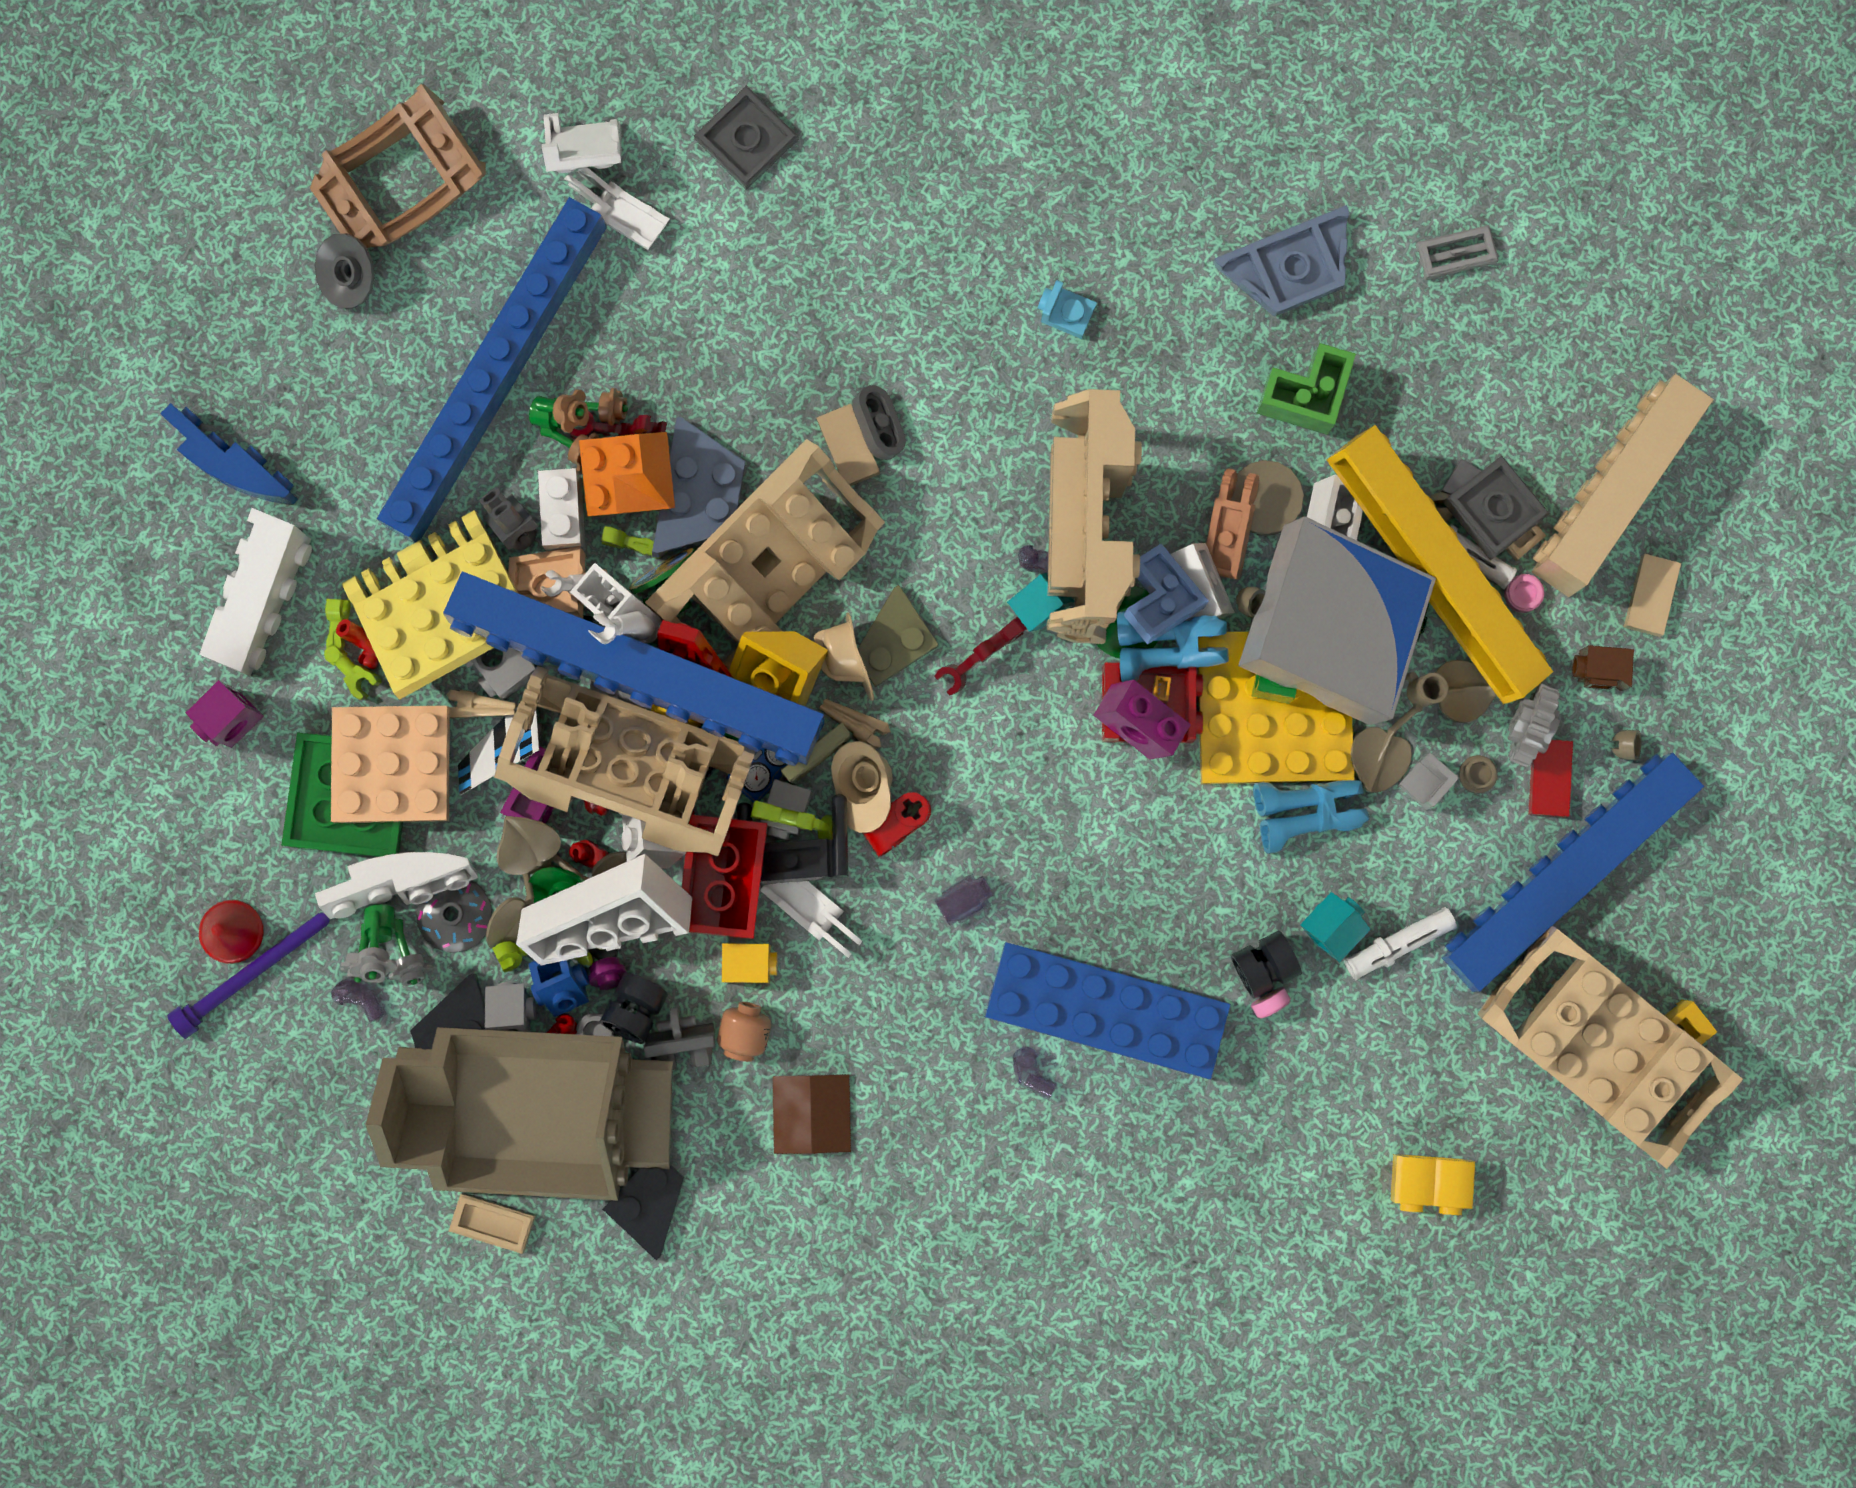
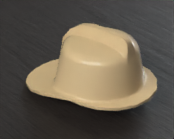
[814,613,874,701]
[831,741,893,833]

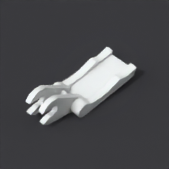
[564,167,670,250]
[760,881,862,958]

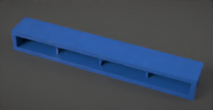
[1441,752,1705,992]

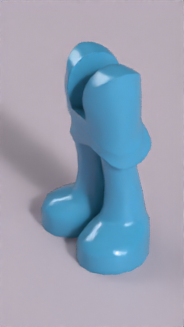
[1117,611,1229,682]
[1253,780,1369,854]

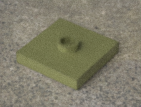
[781,723,850,785]

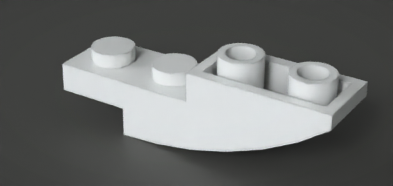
[315,852,479,919]

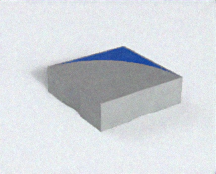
[1238,516,1436,725]

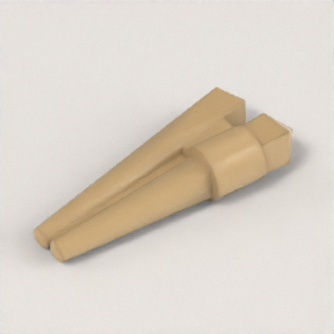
[446,689,517,718]
[820,699,891,749]

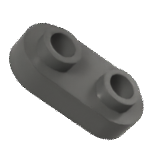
[852,385,906,460]

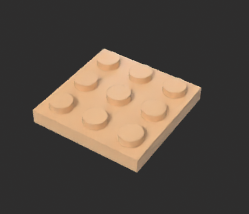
[331,706,450,823]

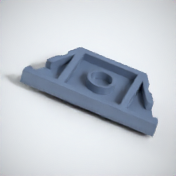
[1213,205,1349,317]
[652,417,745,558]

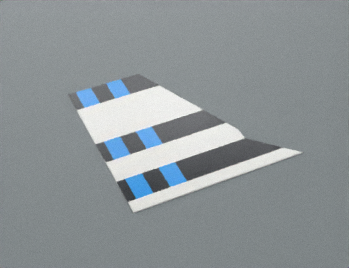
[458,699,539,796]

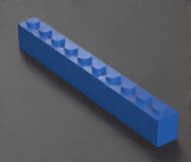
[377,197,607,543]
[443,571,825,766]

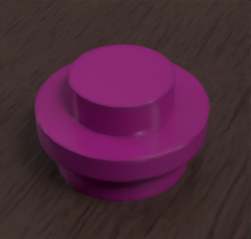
[588,957,626,990]

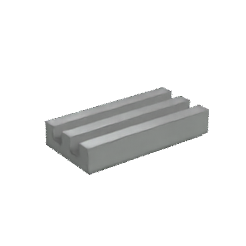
[1415,225,1499,280]

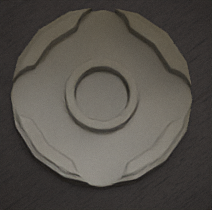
[1231,460,1304,536]

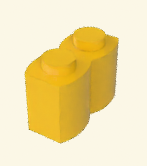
[1390,1154,1475,1215]

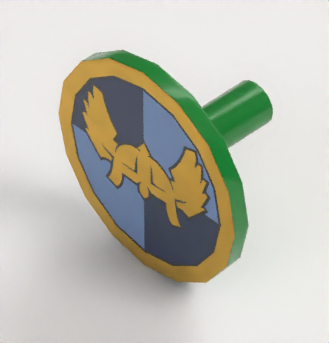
[629,548,695,613]

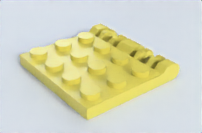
[342,510,518,700]

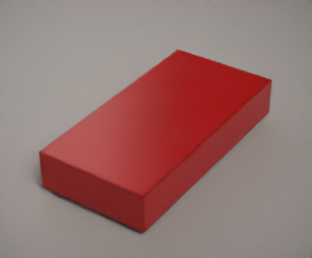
[1528,740,1573,818]

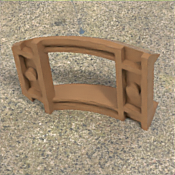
[310,84,486,248]

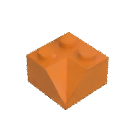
[579,432,675,516]

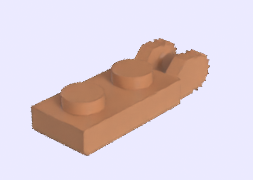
[1206,468,1260,580]

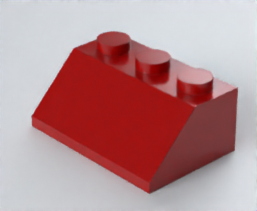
[681,815,768,939]

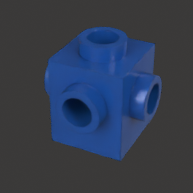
[528,959,590,1017]

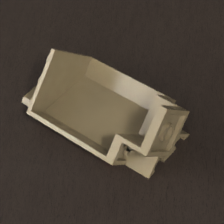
[365,1027,673,1201]

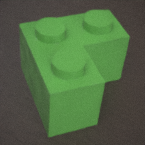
[1256,343,1356,435]

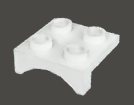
[542,113,621,173]

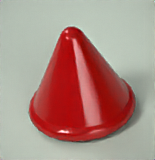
[199,900,264,964]

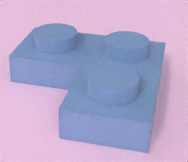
[1124,543,1209,644]

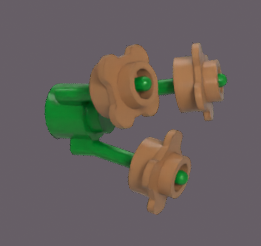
[529,388,628,475]

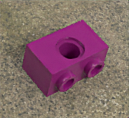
[1093,679,1191,760]
[185,680,264,748]

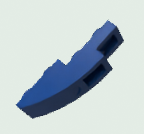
[160,403,298,505]

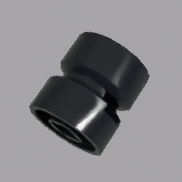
[1230,930,1302,999]
[599,972,668,1044]

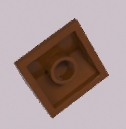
[773,1074,851,1154]

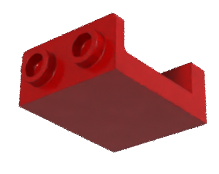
[1102,662,1203,743]

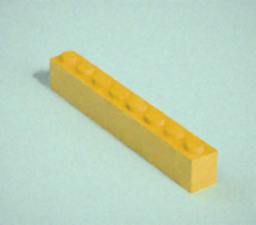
[1326,425,1553,705]

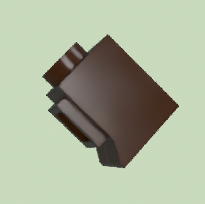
[1572,645,1634,691]

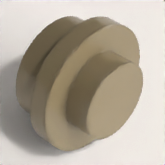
[1459,755,1498,794]

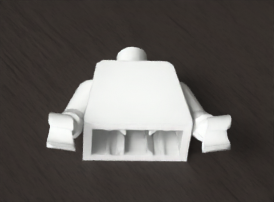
[540,563,661,644]

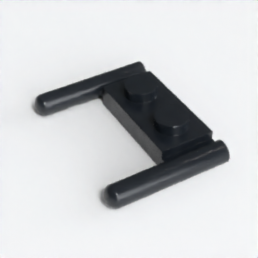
[736,794,849,885]

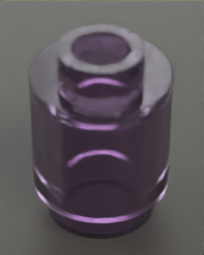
[934,873,994,926]

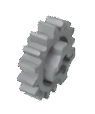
[1508,684,1560,767]

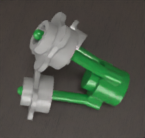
[340,905,433,986]

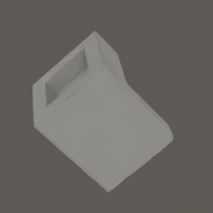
[1398,753,1459,810]

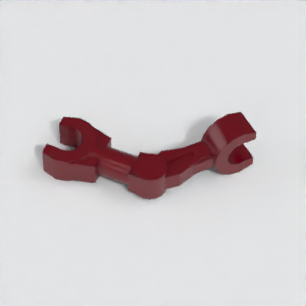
[570,411,667,439]
[934,617,1027,696]

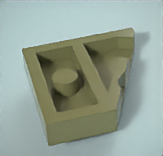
[858,585,938,687]

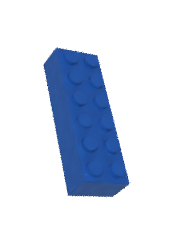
[984,942,1231,1080]

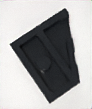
[410,974,485,1050]
[602,1164,685,1261]

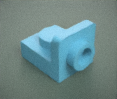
[1037,280,1097,339]

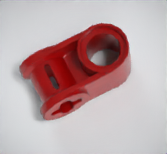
[862,792,931,857]

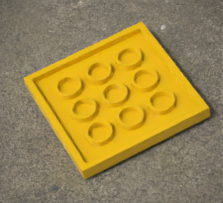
[1197,631,1354,784]

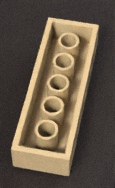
[1532,373,1714,597]

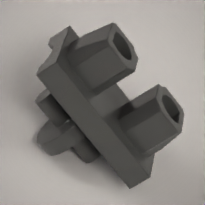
[479,487,539,550]
[644,1007,715,1070]

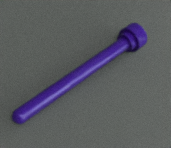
[167,912,330,1039]

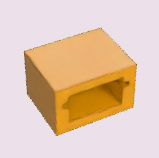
[1152,676,1171,703]

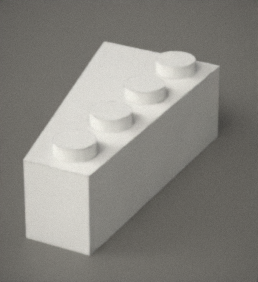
[199,508,312,676]
[516,854,692,966]

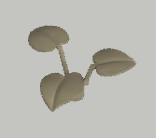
[1351,660,1497,793]
[486,816,627,948]

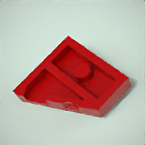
[657,620,733,678]

